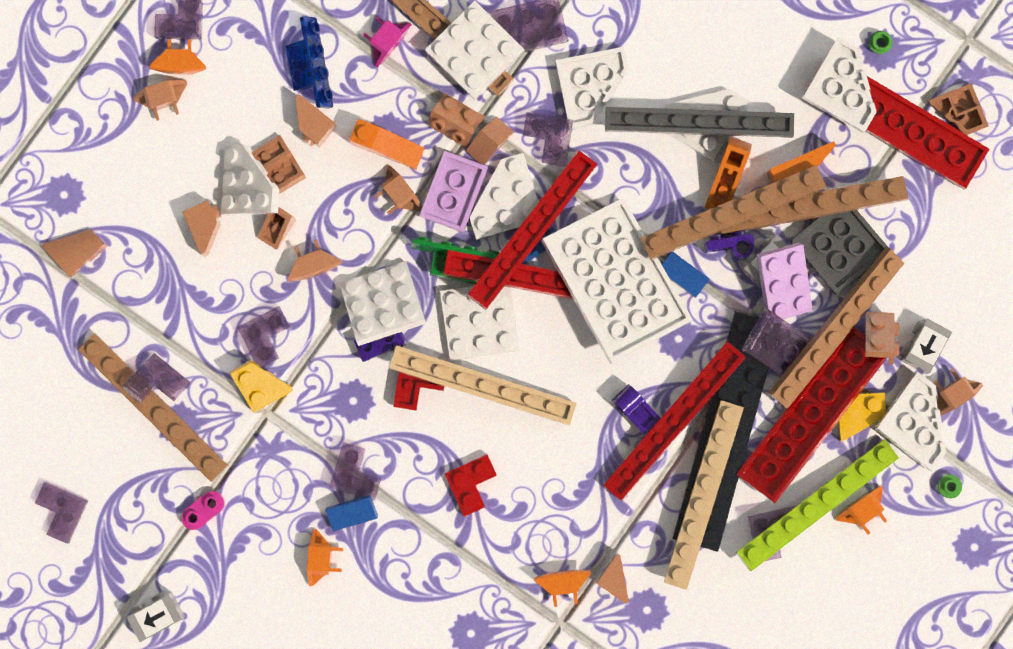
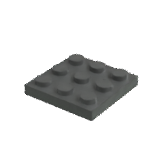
[790,210,889,296]

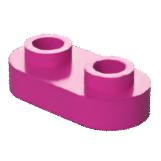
[181,491,225,530]

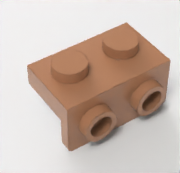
[427,93,485,147]
[865,312,899,364]

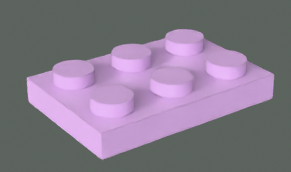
[419,151,488,233]
[757,242,813,324]

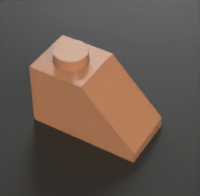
[295,93,337,148]
[182,200,222,257]

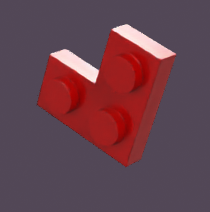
[393,372,445,411]
[445,454,497,517]

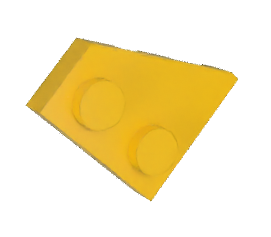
[230,360,293,413]
[838,393,886,441]

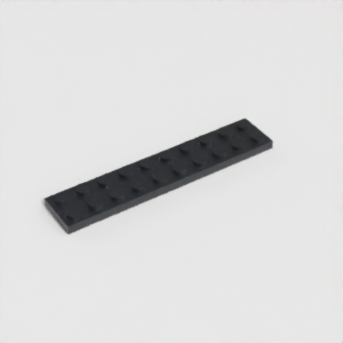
[672,311,781,552]

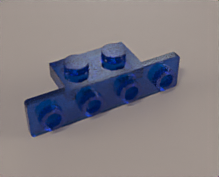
[285,16,334,109]

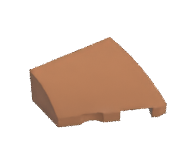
[929,83,989,135]
[42,229,107,278]

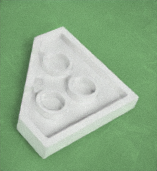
[802,36,876,133]
[555,47,629,130]
[663,89,749,161]
[221,144,279,216]
[470,153,538,241]
[874,372,946,471]

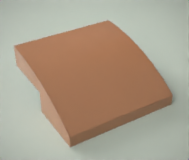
[251,135,307,194]

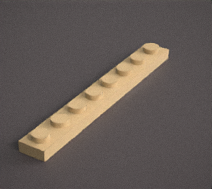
[388,345,576,426]
[663,400,744,590]

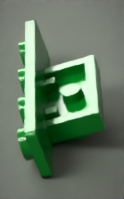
[411,237,500,284]

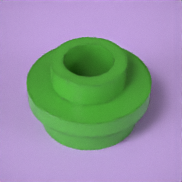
[869,31,893,54]
[938,475,962,499]

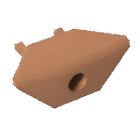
[133,80,188,121]
[374,165,423,215]
[287,239,342,282]
[933,368,983,416]

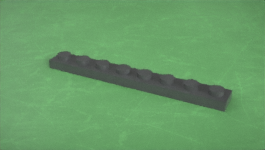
[605,107,795,138]

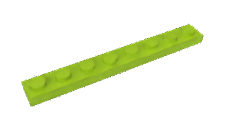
[735,439,899,572]

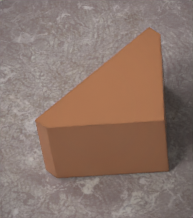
[466,117,514,165]
[257,207,296,250]
[596,554,629,603]

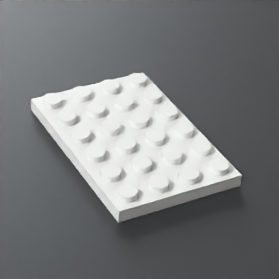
[541,198,693,364]

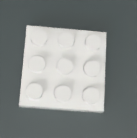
[425,1,525,100]
[339,261,426,346]
[440,286,520,361]

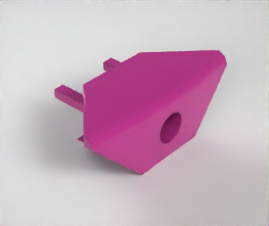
[363,17,412,68]

